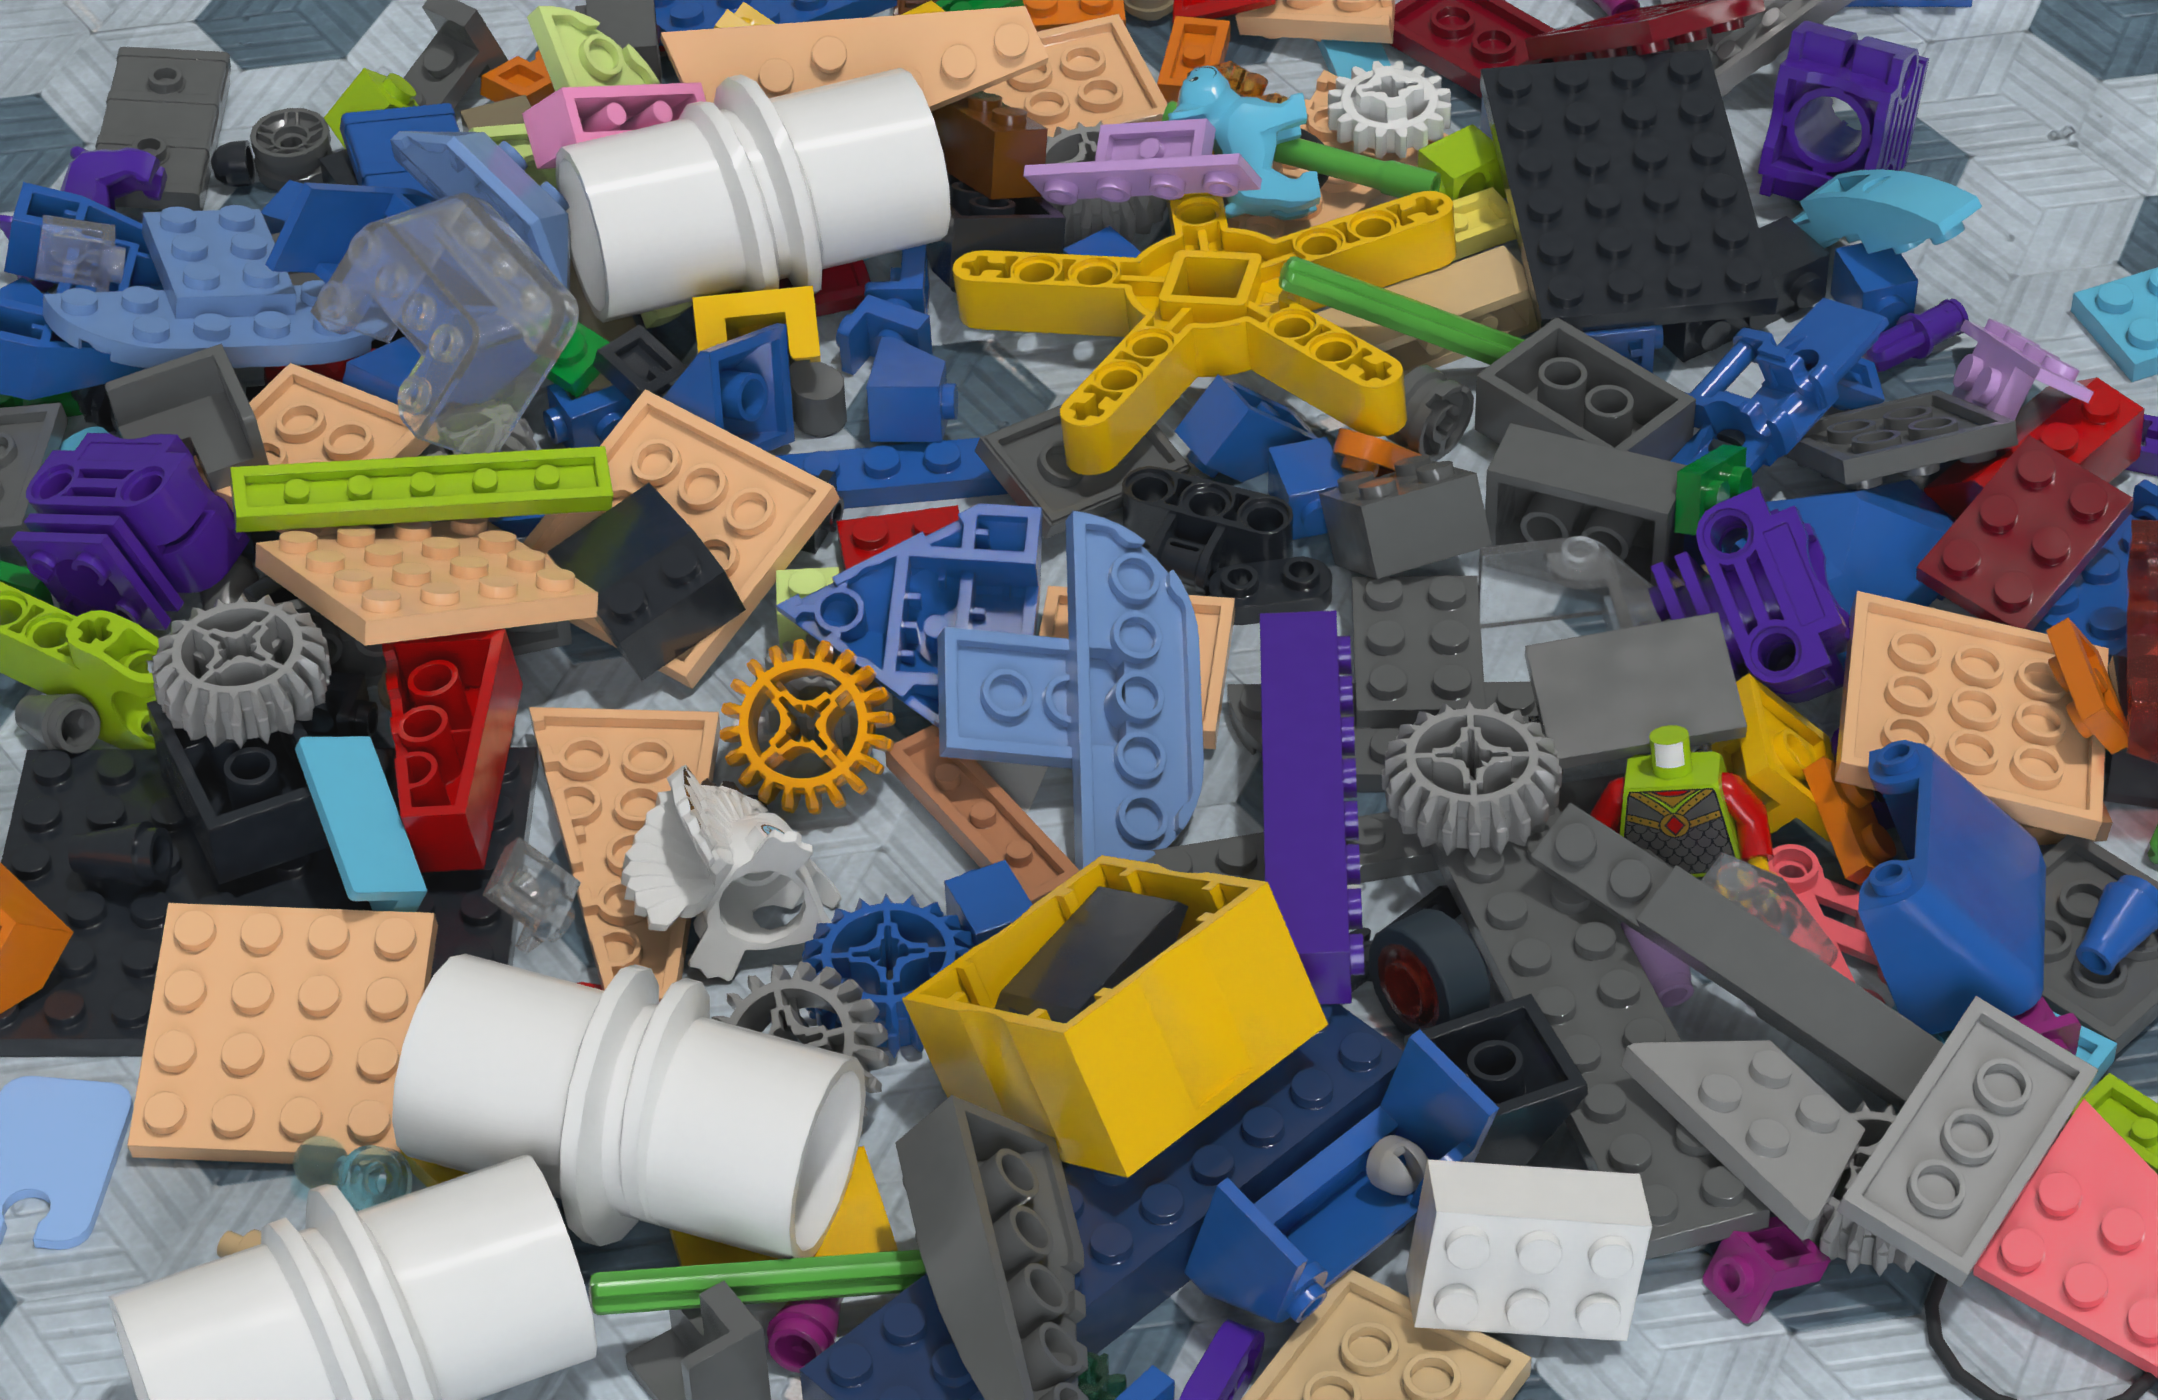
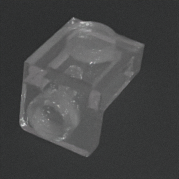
[35,215,126,292]

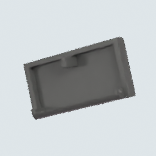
[95,47,231,211]

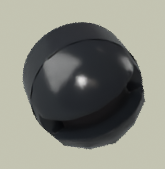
[211,140,255,187]

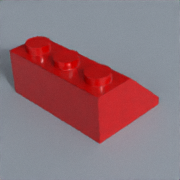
[1924,377,2145,519]

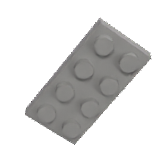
[1836,996,2099,1288]

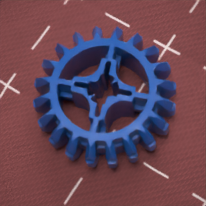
[802,893,975,1058]

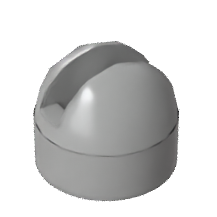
[1366,1135,1428,1196]

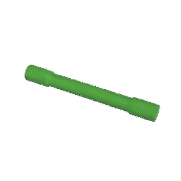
[1162,101,1441,198]

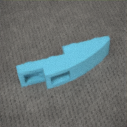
[1792,169,1982,254]

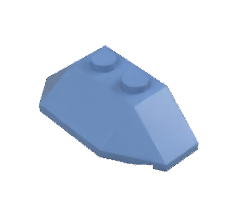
[390,131,571,314]

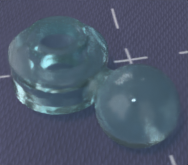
[293,1136,413,1212]

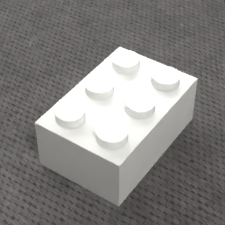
[1406,1159,1652,1341]

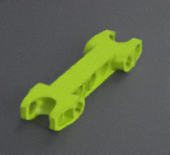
[0,582,159,749]

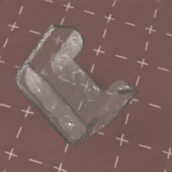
[310,192,579,454]

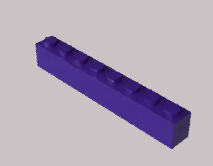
[1260,610,1365,1005]

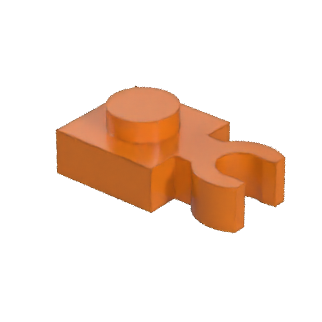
[480,50,555,107]

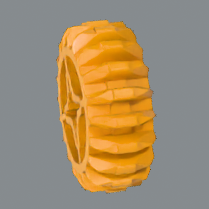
[720,639,895,815]

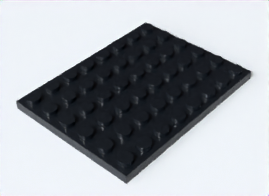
[0,747,539,1057]

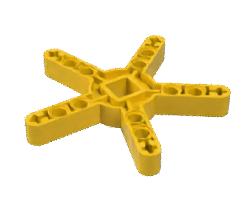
[953,150,1457,475]

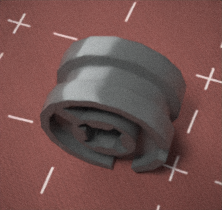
[250,108,333,191]
[1386,365,1474,461]

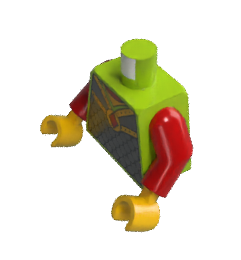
[1590,725,1784,908]

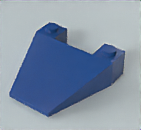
[0,182,164,400]

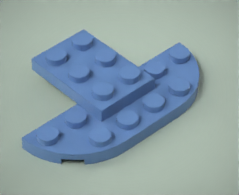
[43,205,400,368]
[937,511,1204,870]

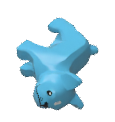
[1168,65,1321,220]

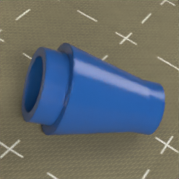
[2076,875,2158,975]

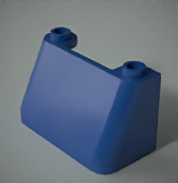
[1858,740,2046,1035]

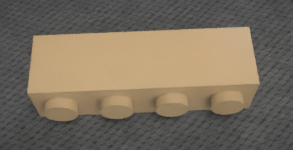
[1316,245,1538,376]

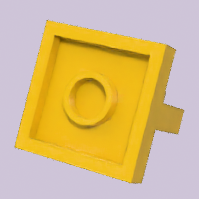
[1711,673,1835,842]

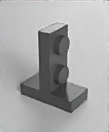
[403,0,509,109]

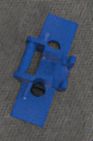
[1671,298,1889,476]

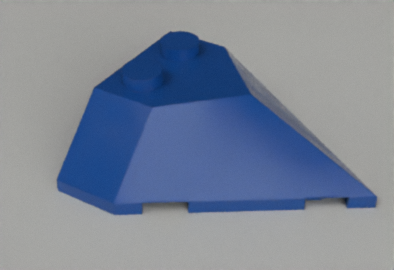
[776,503,1043,728]

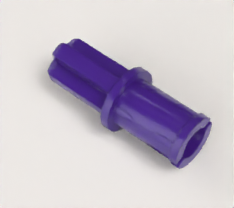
[1862,298,1969,372]

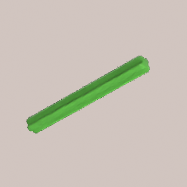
[1279,256,1524,365]
[588,1249,927,1315]

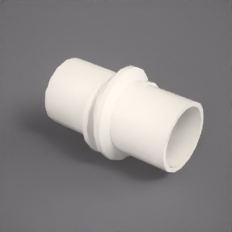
[555,68,951,323]
[392,954,866,1259]
[109,1154,597,1400]

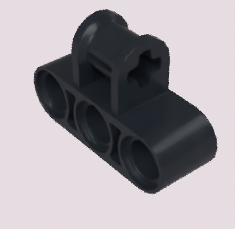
[1122,466,1293,596]

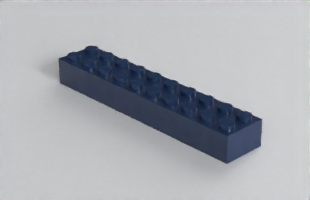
[799,1004,1403,1400]

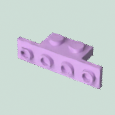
[1023,118,1262,205]
[1952,318,2094,420]

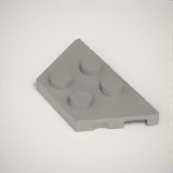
[1621,1040,1865,1241]

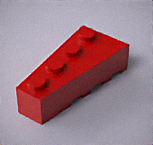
[382,629,523,872]

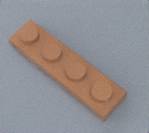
[885,724,1080,904]

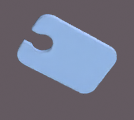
[0,1076,134,1250]

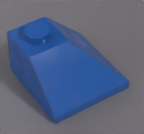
[663,323,795,452]

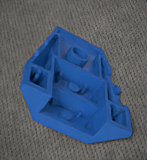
[1683,479,1955,671]

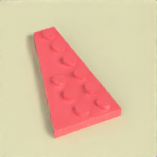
[1973,1099,2158,1378]

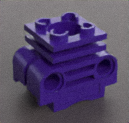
[1758,20,1930,201]
[11,433,250,630]
[1648,486,1850,704]

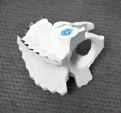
[621,764,842,981]

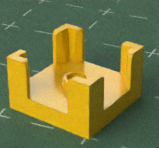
[692,286,821,363]

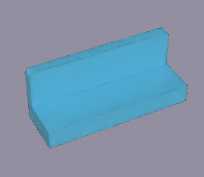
[295,736,427,912]

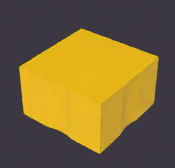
[902,855,1328,1178]

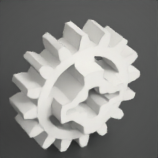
[1328,61,1451,159]

